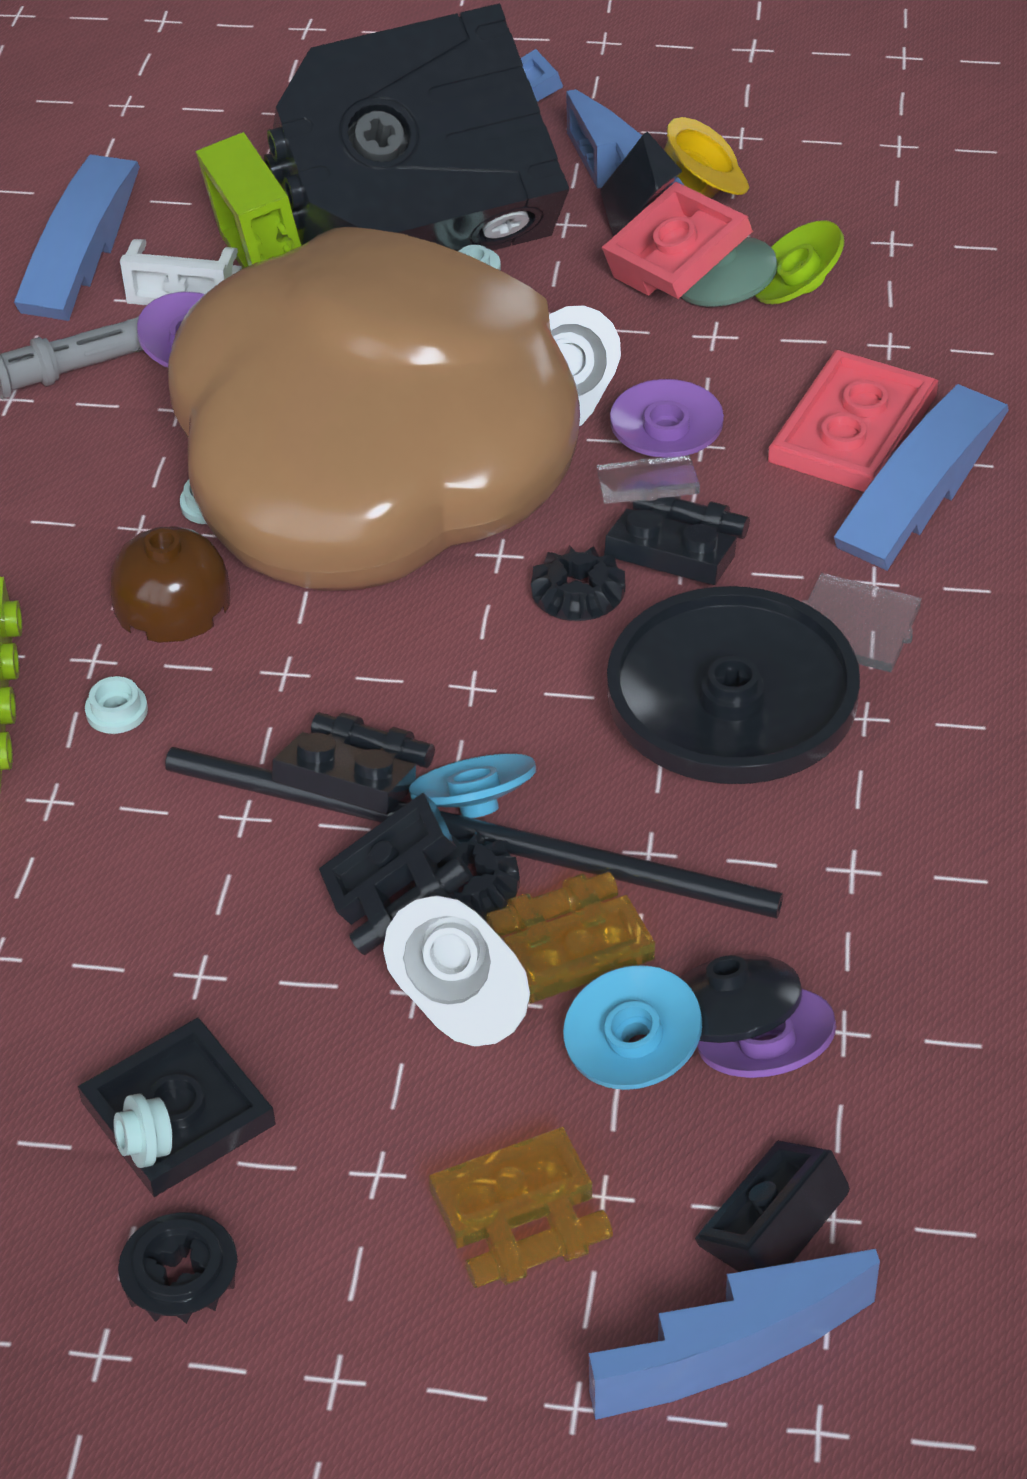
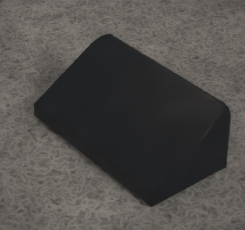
[600,132,682,236]
[695,1140,850,1272]

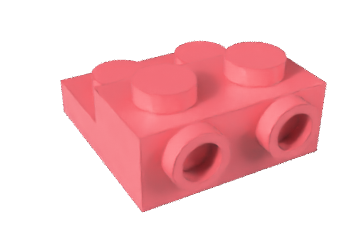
[602,181,753,299]

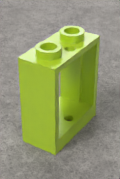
[196,132,301,269]

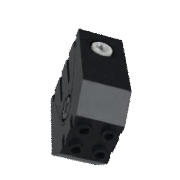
[264,3,569,251]

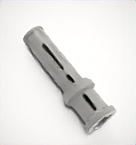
[0,316,143,399]

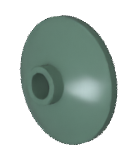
[681,237,778,307]

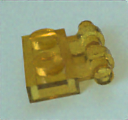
[486,871,655,1004]
[429,1127,613,1288]

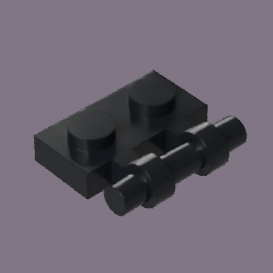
[604,488,750,585]
[272,712,435,815]
[319,793,473,955]

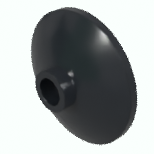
[680,955,802,1043]

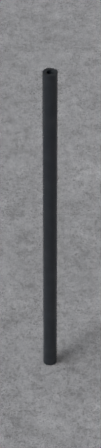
[165,747,783,919]

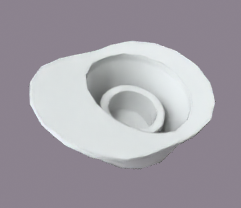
[549,306,621,426]
[383,895,530,1046]

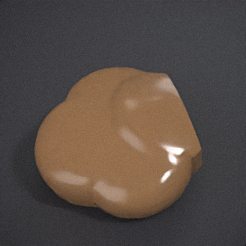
[168,227,580,591]

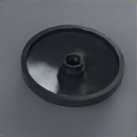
[607,586,860,784]

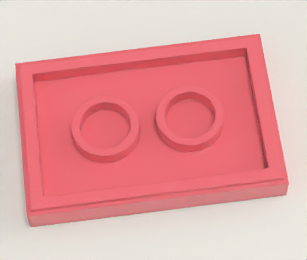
[768,350,938,492]

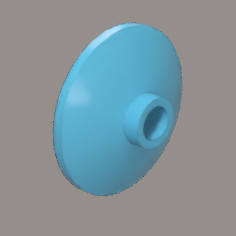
[409,754,536,818]
[563,966,702,1090]

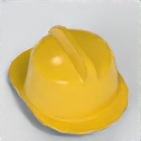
[664,117,749,198]

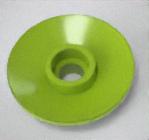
[755,221,844,304]

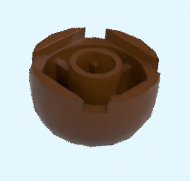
[111,526,230,643]

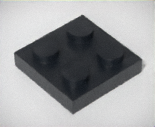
[78,1017,276,1197]

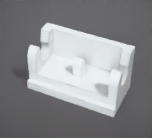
[120,239,242,305]

